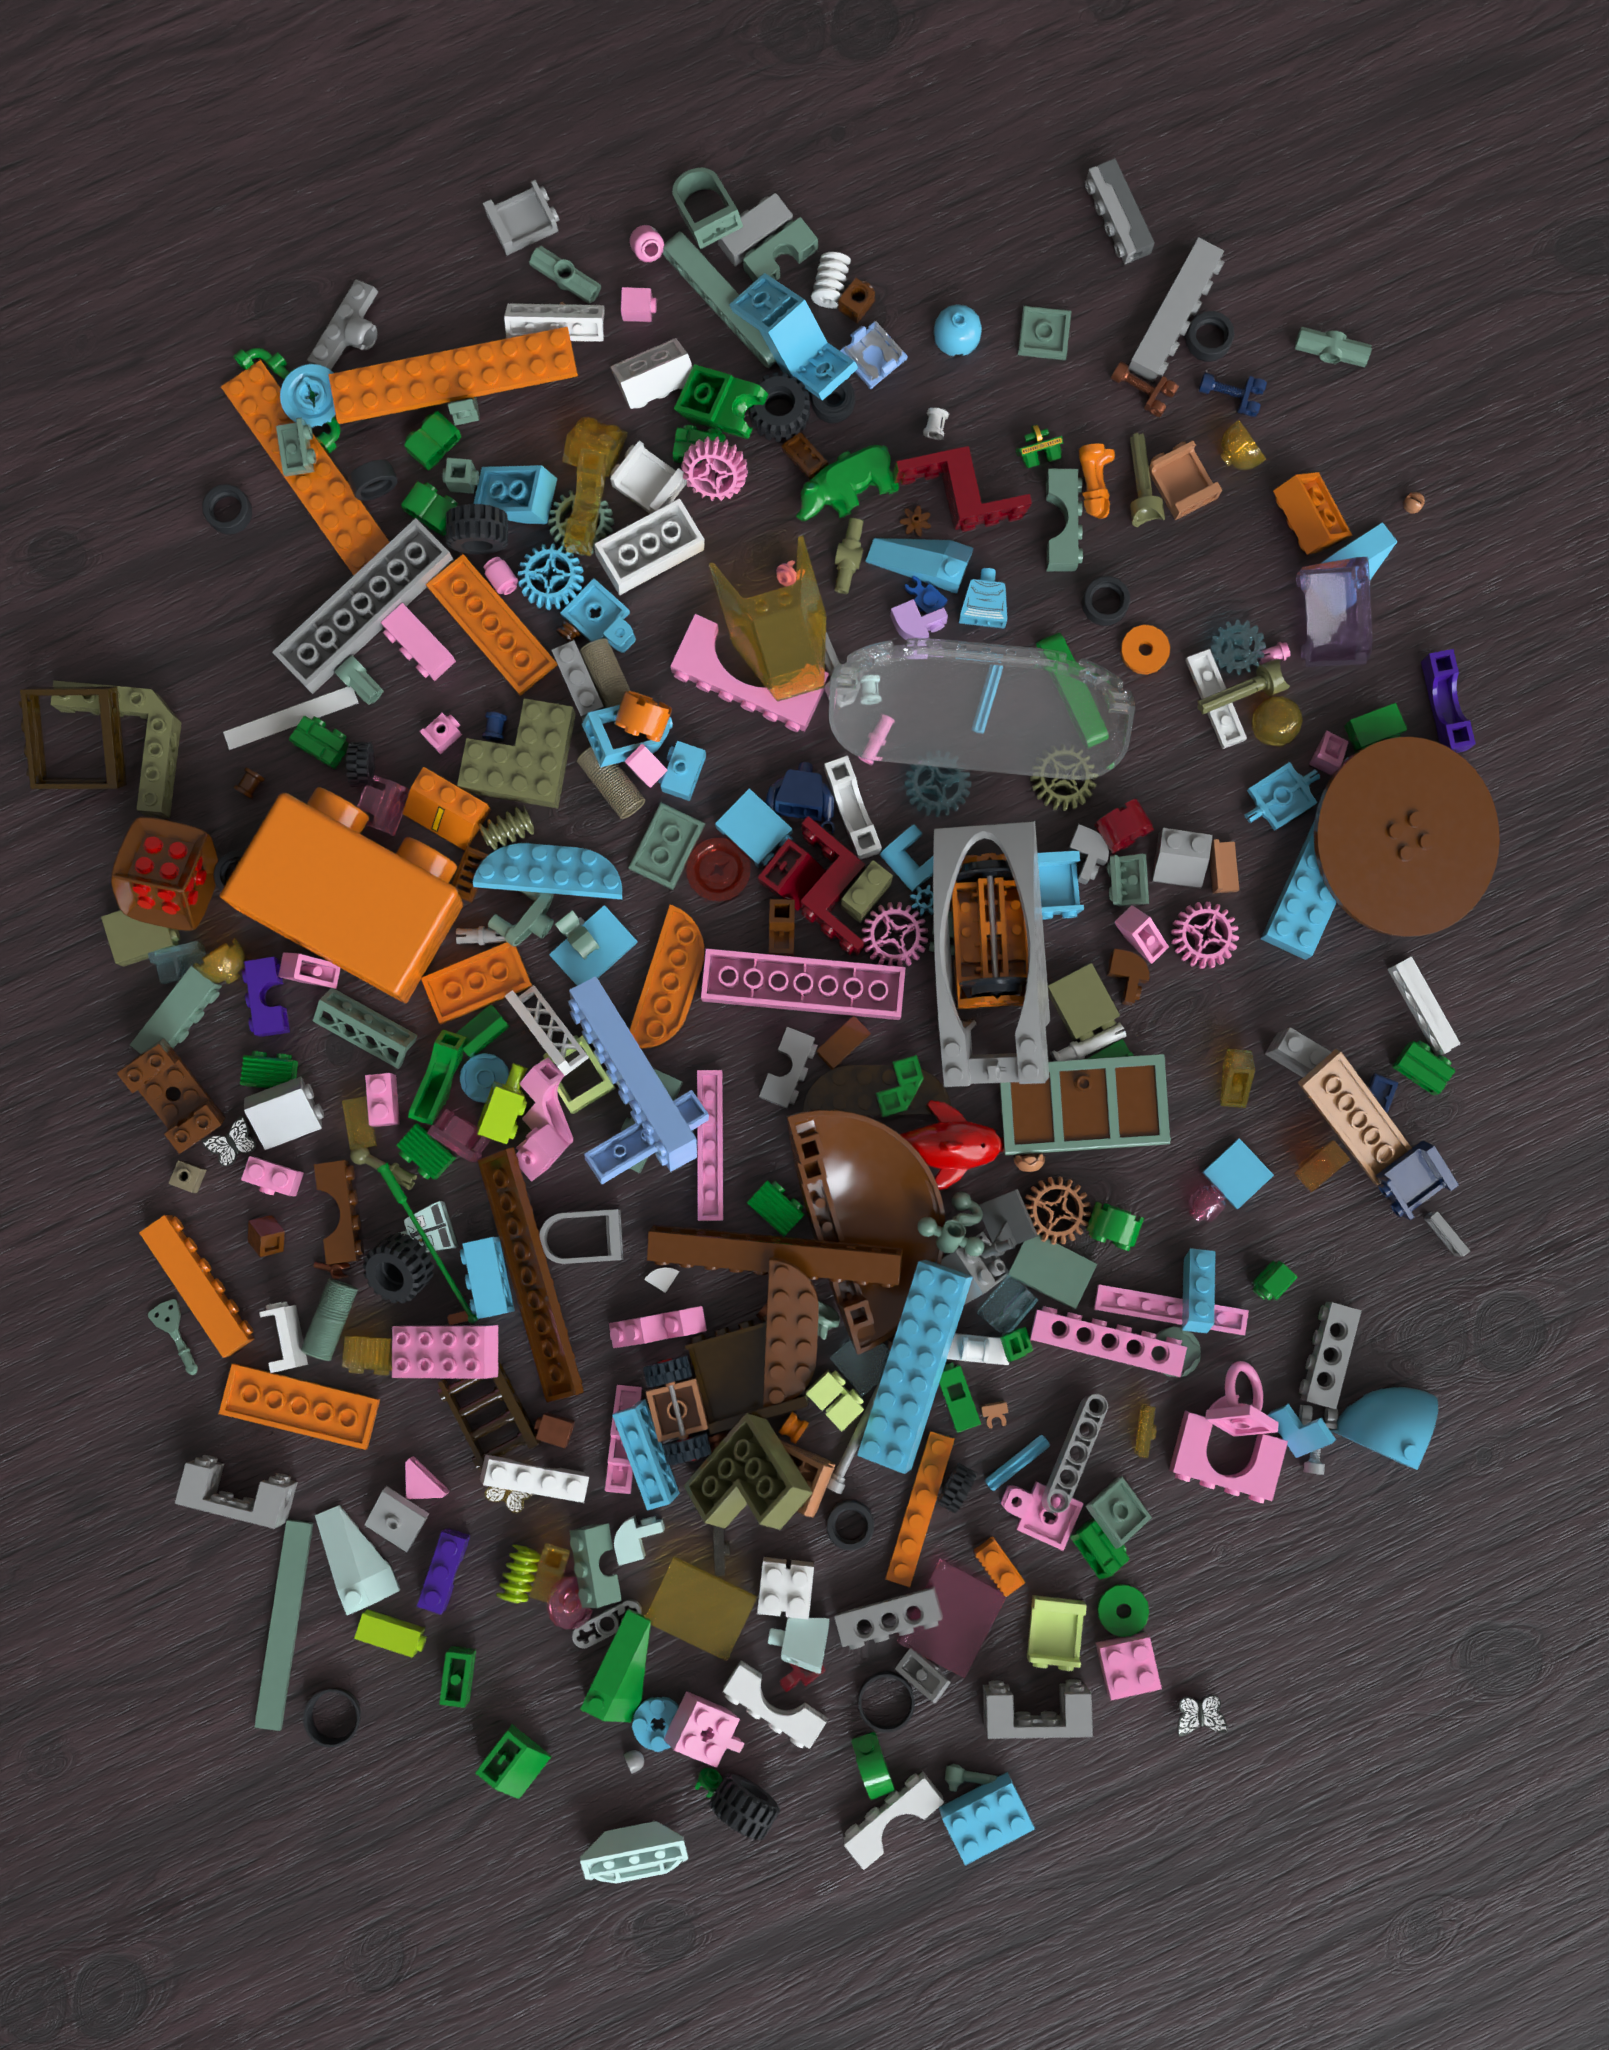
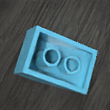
[474,465,557,524]

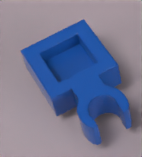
[905,576,947,615]

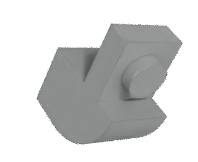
[1067,825,1109,885]

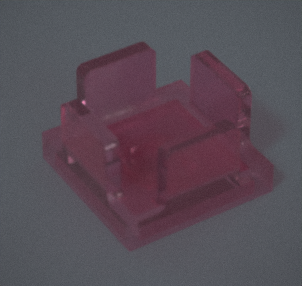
[358,775,410,836]
[427,1109,490,1163]

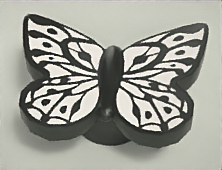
[202,1116,256,1166]
[1177,1694,1228,1736]

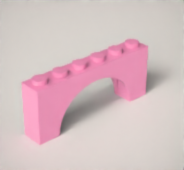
[670,614,829,732]

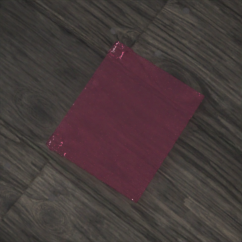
[897,1559,1007,1678]

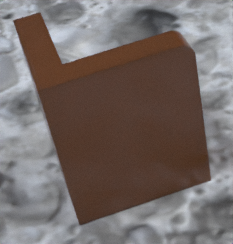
[248,1215,285,1257]

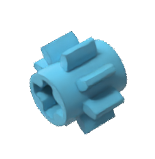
[910,885,934,916]

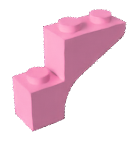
[519,1058,573,1146]
[609,1306,707,1348]

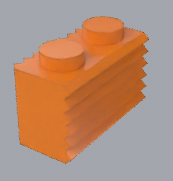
[974,1536,1025,1596]

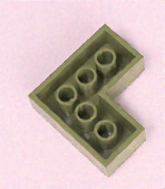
[457,699,576,808]
[684,1413,813,1530]

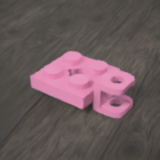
[1001,1481,1084,1550]

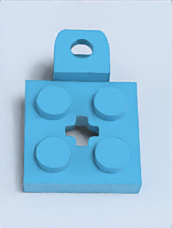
[561,578,636,653]

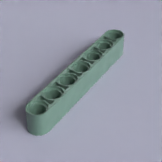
[663,231,776,368]

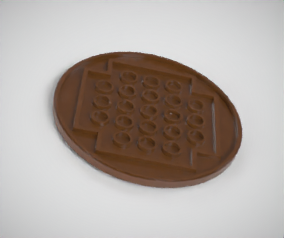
[1314,737,1500,937]

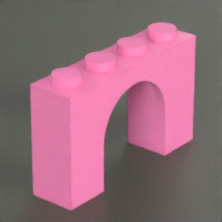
[1169,1411,1288,1503]

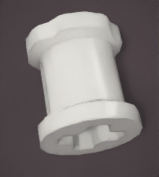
[923,408,949,440]

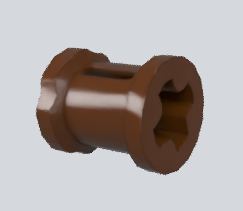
[233,767,265,799]

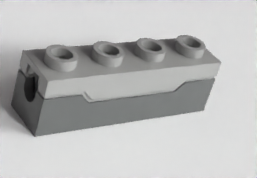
[1085,159,1155,265]

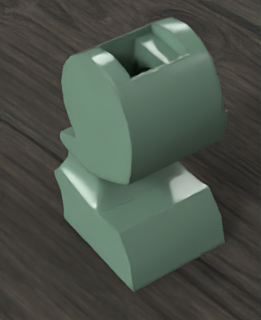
[555,910,600,960]

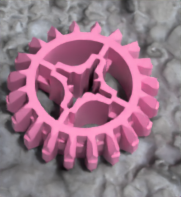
[681,436,748,501]
[862,902,928,967]
[1171,902,1239,969]

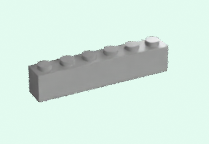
[1129,238,1224,383]

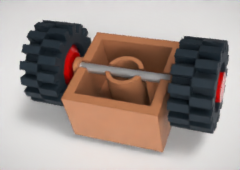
[643,1356,711,1466]

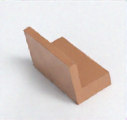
[1210,839,1239,893]

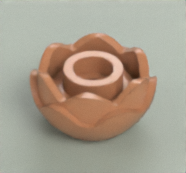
[1013,1153,1045,1172]

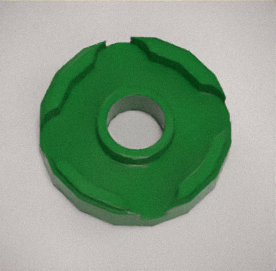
[1097,1584,1149,1637]

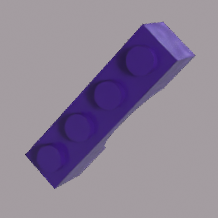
[1421,649,1476,753]

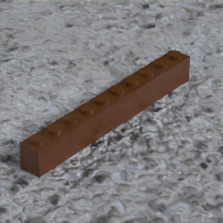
[647,1225,903,1287]

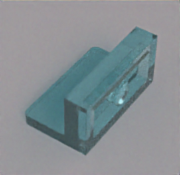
[977,1276,1039,1336]

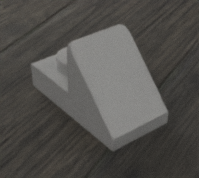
[895,1648,951,1703]

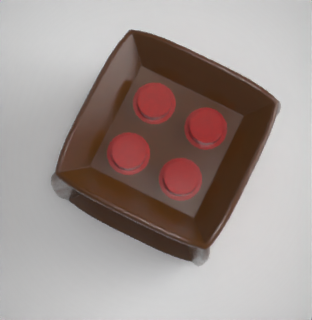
[111,817,218,930]

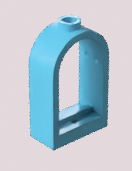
[582,705,673,767]

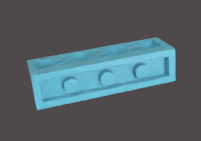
[612,1399,680,1510]

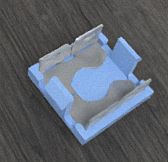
[840,321,907,389]

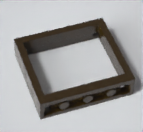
[19,686,127,789]

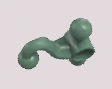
[917,1191,984,1257]

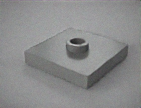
[364,1486,429,1552]

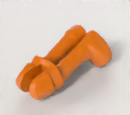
[1079,444,1115,519]

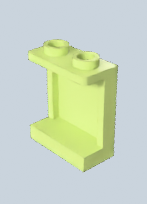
[1027,1595,1087,1671]

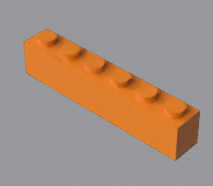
[139,1215,255,1358]

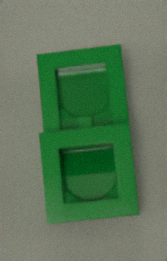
[1000,1327,1033,1362]

